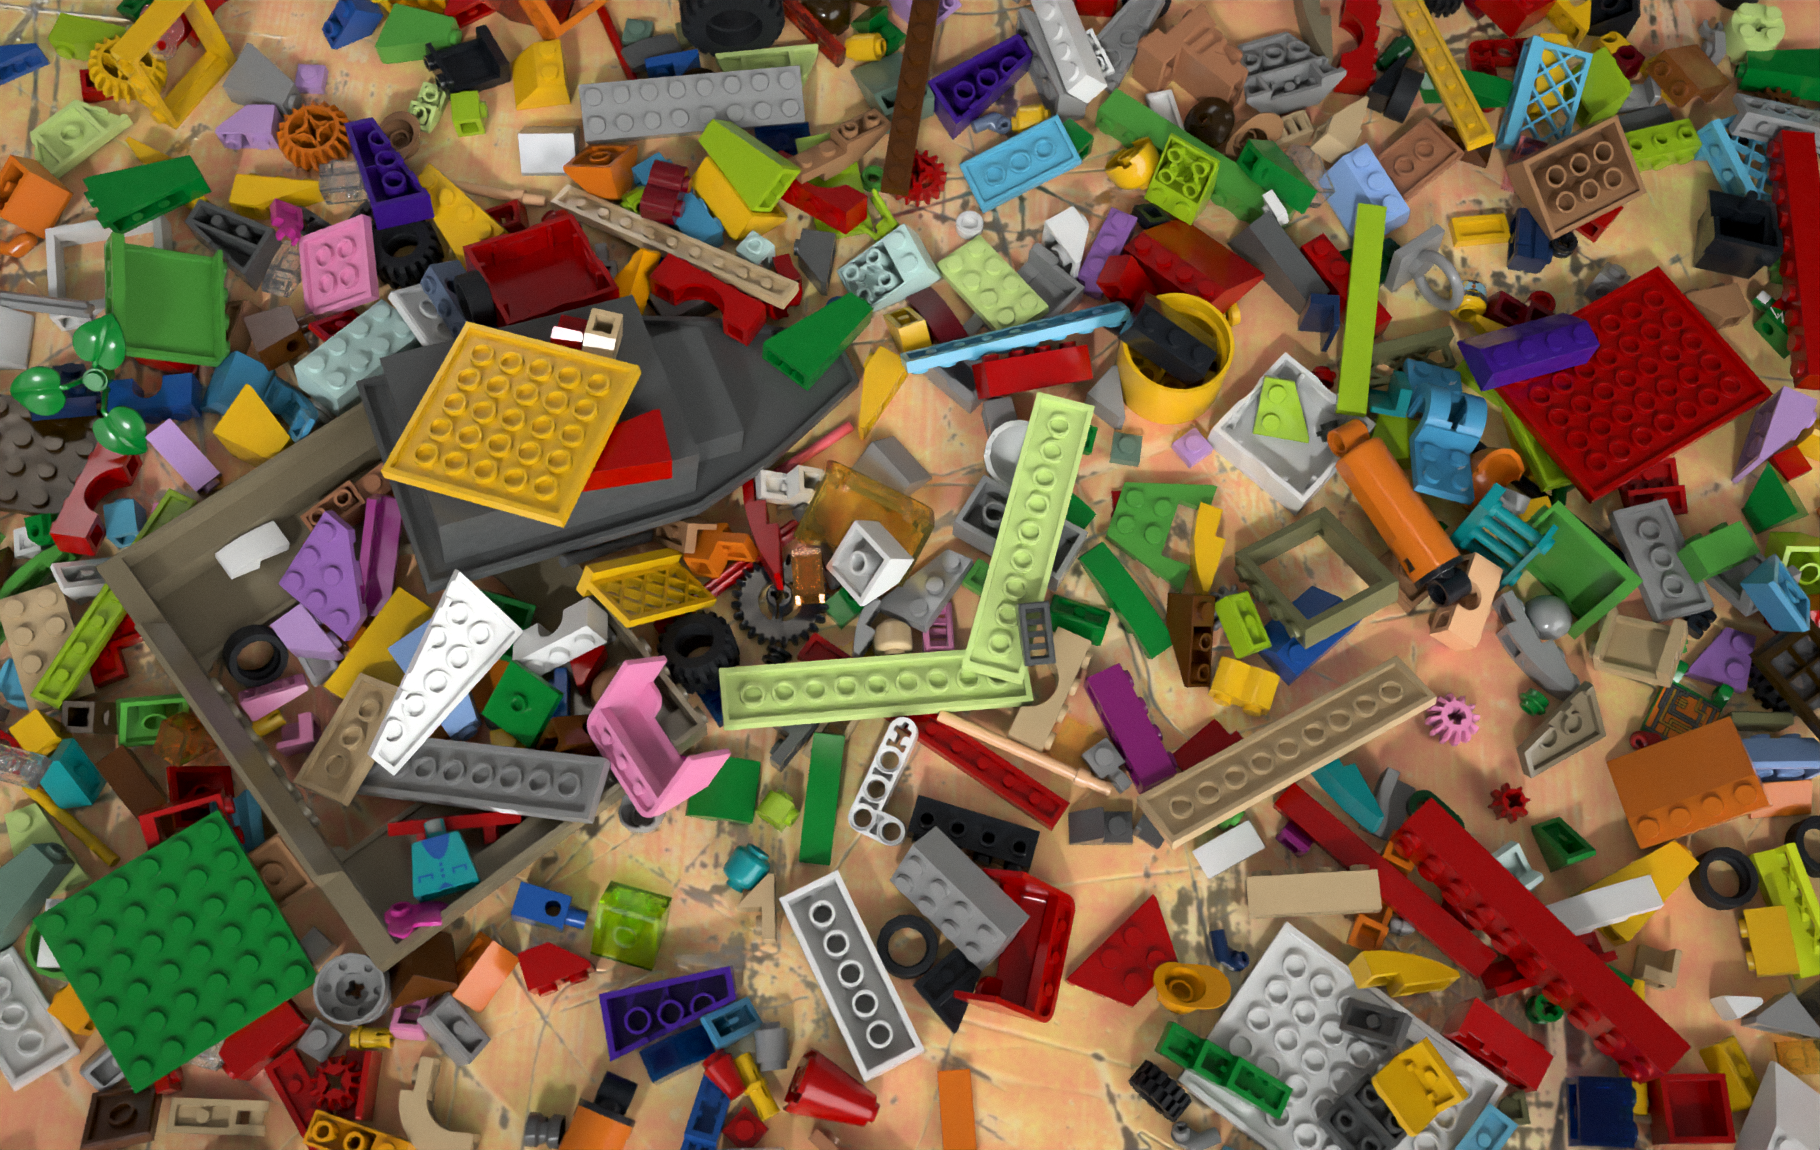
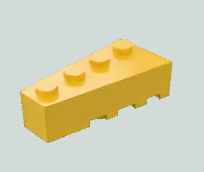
[417,163,510,271]

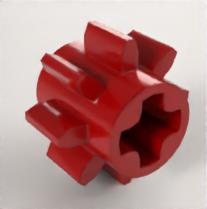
[1487,783,1531,824]

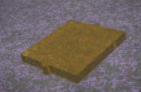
[1047,717,1112,788]

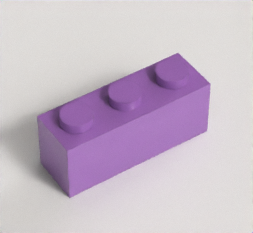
[1077,207,1137,301]

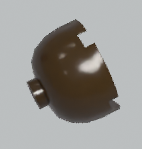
[800,0,852,38]

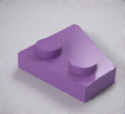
[1684,627,1756,694]

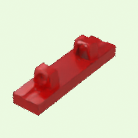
[387,811,525,844]

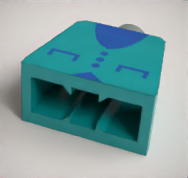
[412,818,482,903]

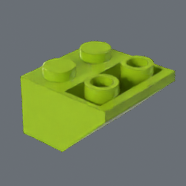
[1563,46,1633,128]

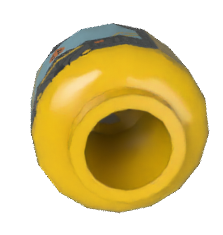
[1449,280,1487,322]

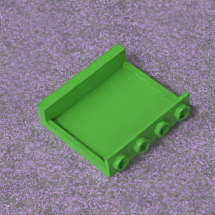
[104,232,230,367]
[1499,500,1643,640]

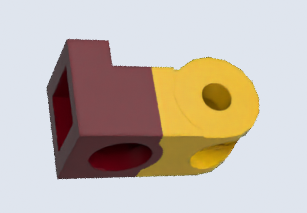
[1591,31,1646,80]

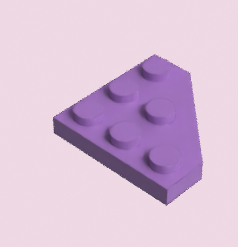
[278,510,368,641]

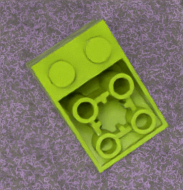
[1144,133,1220,226]

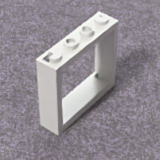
[45,215,173,331]

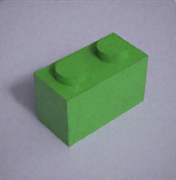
[1676,521,1760,585]

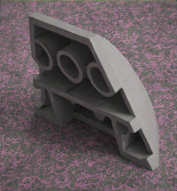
[1237,31,1347,115]

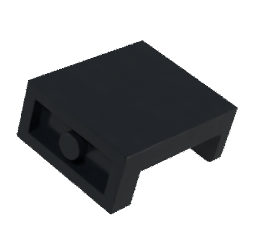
[423,24,510,101]

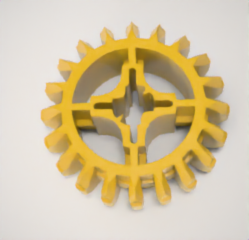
[87,33,168,105]

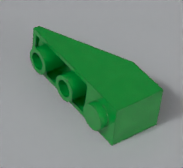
[1236,139,1318,214]

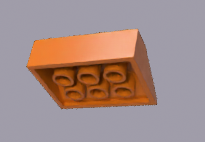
[1606,716,1773,850]

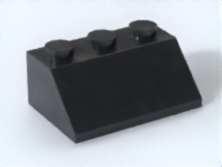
[1117,290,1217,387]

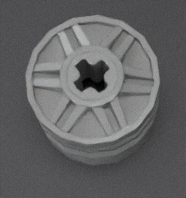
[313,953,392,1026]

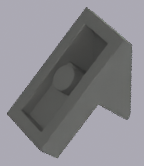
[770,723,820,772]
[1068,807,1133,845]
[1339,998,1413,1050]

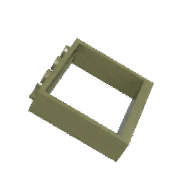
[1234,507,1399,649]

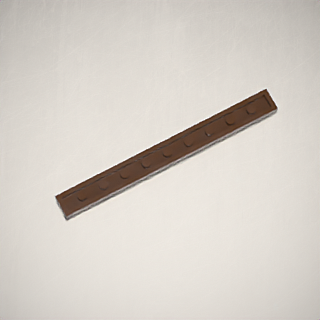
[880,0,940,196]

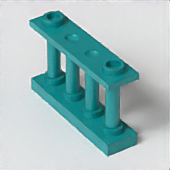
[1449,482,1559,592]

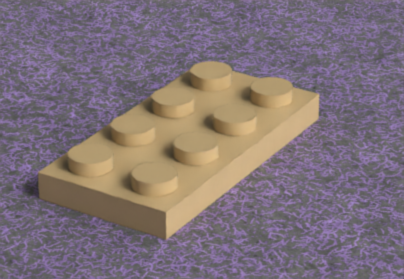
[0,582,98,713]
[293,673,399,807]

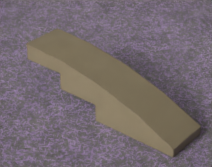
[1293,0,1333,65]

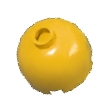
[1104,137,1160,190]

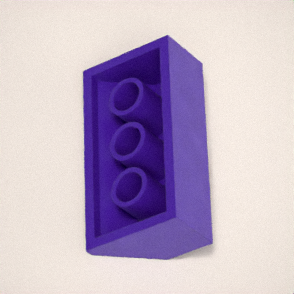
[1457,313,1600,392]

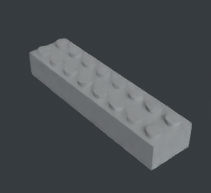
[578,65,805,145]

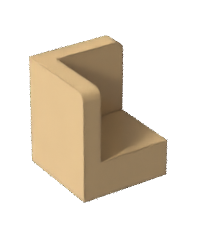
[1631,944,1682,992]

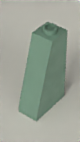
[0,842,75,952]

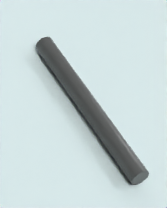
[559,529,653,568]

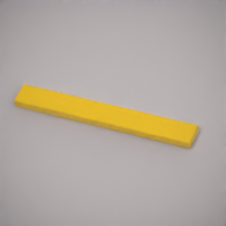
[1391,0,1495,151]

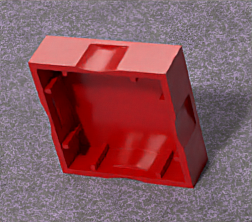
[463,213,620,328]

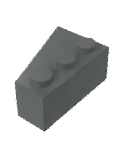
[185,199,285,291]

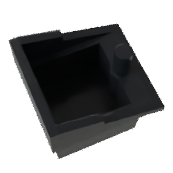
[1693,189,1784,279]

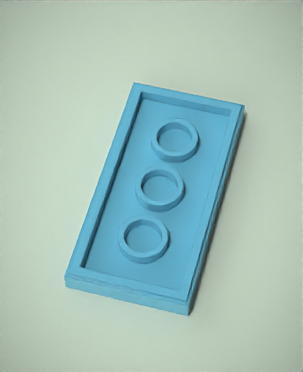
[959,114,1082,214]

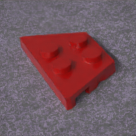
[1065,895,1178,1008]

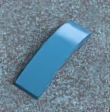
[263,376,319,443]

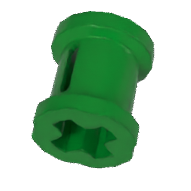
[1524,993,1564,1025]

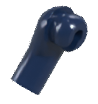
[1209,929,1250,972]

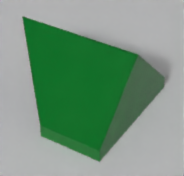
[1741,461,1809,535]

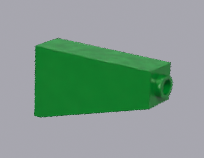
[1734,48,1820,102]
[762,292,873,391]

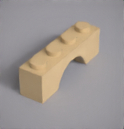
[1007,626,1093,753]

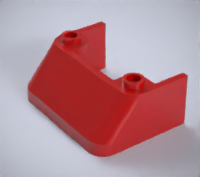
[953,868,1075,1023]

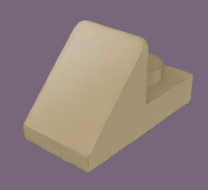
[736,874,777,944]

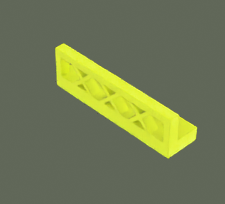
[1747,842,1820,980]

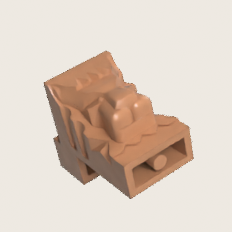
[1132,3,1249,109]

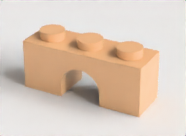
[1429,552,1503,652]

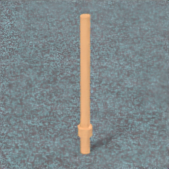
[414,173,548,208]
[937,711,1113,796]

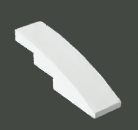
[1546,875,1664,936]

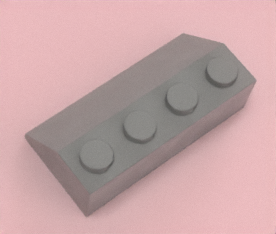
[1016,7,1089,123]

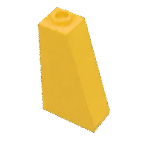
[1569,840,1699,947]

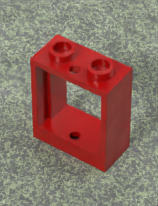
[138,787,245,851]

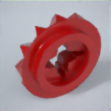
[309,1055,362,1111]

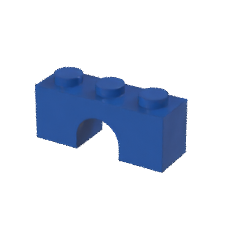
[102,373,203,424]

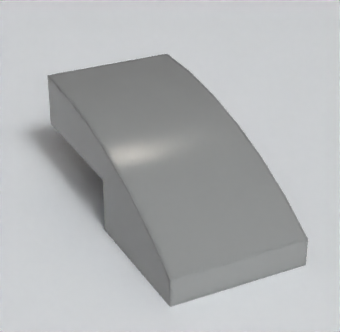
[852,598,881,658]

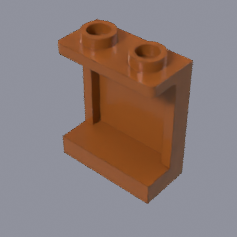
[1646,44,1731,108]

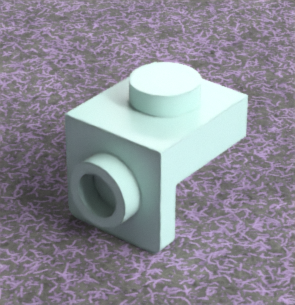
[736,230,776,270]
[1491,840,1544,892]

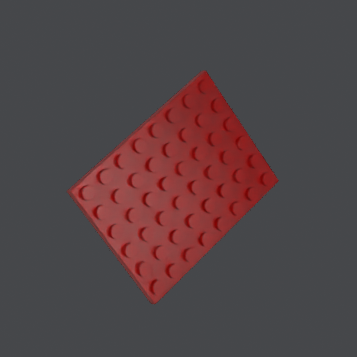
[1494,266,1773,504]

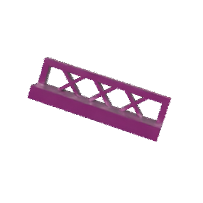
[359,493,403,616]

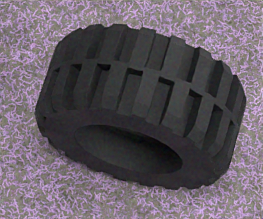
[679,0,785,57]

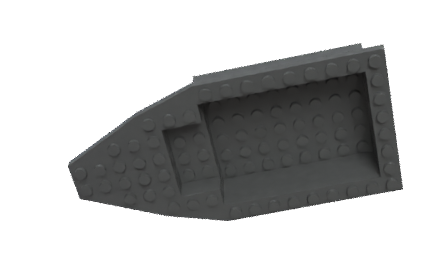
[356,295,859,594]

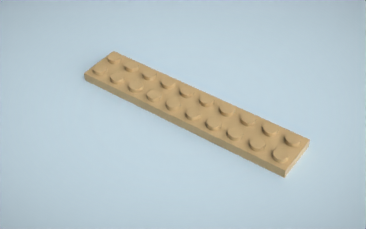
[1137,656,1437,850]

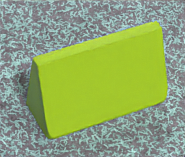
[1215,591,1272,659]

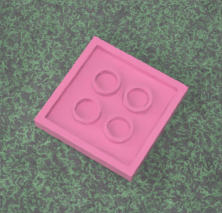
[298,214,379,320]

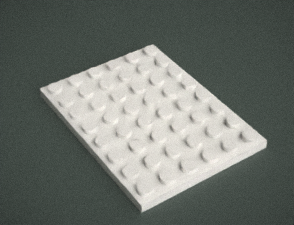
[1176,921,1507,1150]

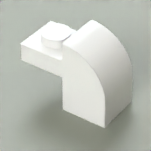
[755,465,826,510]

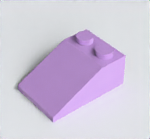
[1731,386,1818,483]

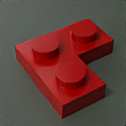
[90,613,144,688]

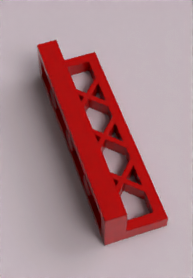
[1477,932,1618,1001]

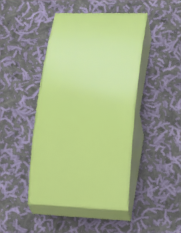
[407,81,449,133]

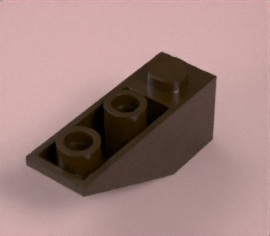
[60,701,118,735]

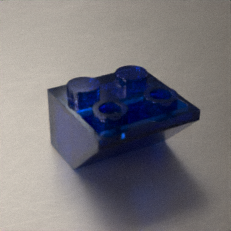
[1566,1076,1638,1150]

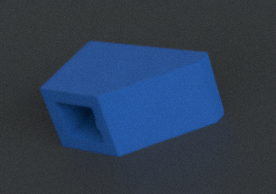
[322,0,384,50]

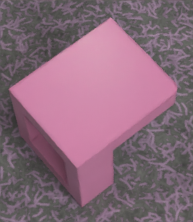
[276,711,322,757]

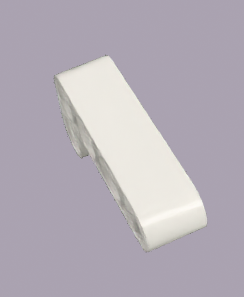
[848,717,919,846]

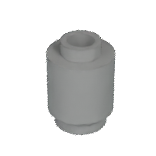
[754,1022,790,1072]

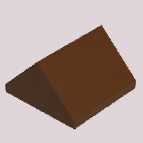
[389,931,459,1009]

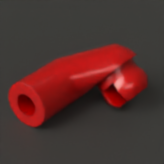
[1629,731,1663,750]

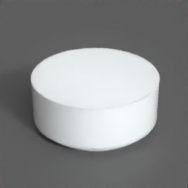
[955,211,984,240]

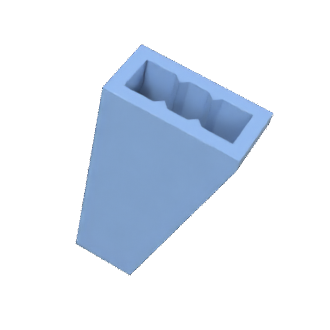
[387,619,482,741]

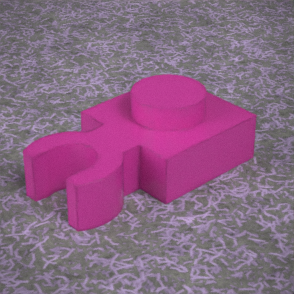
[270,198,304,246]

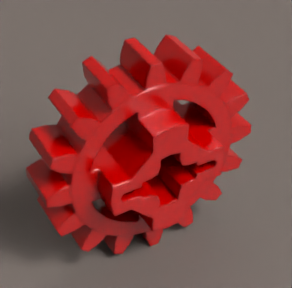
[895,148,947,207]

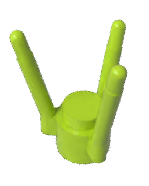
[856,188,899,242]

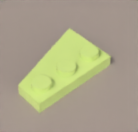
[4,803,94,898]

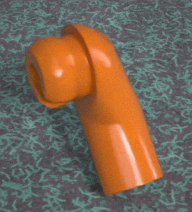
[0,232,38,258]

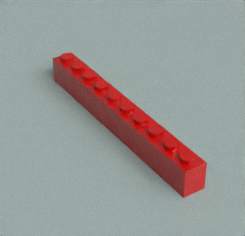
[1766,130,1820,391]

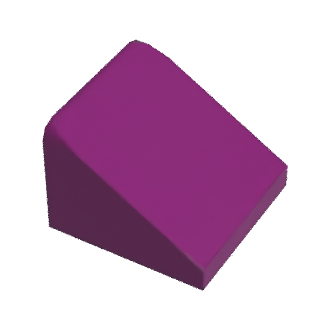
[1275,821,1313,858]

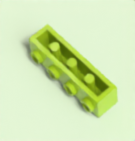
[1624,118,1703,173]

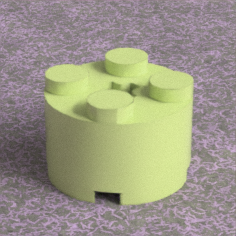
[1722,3,1785,65]

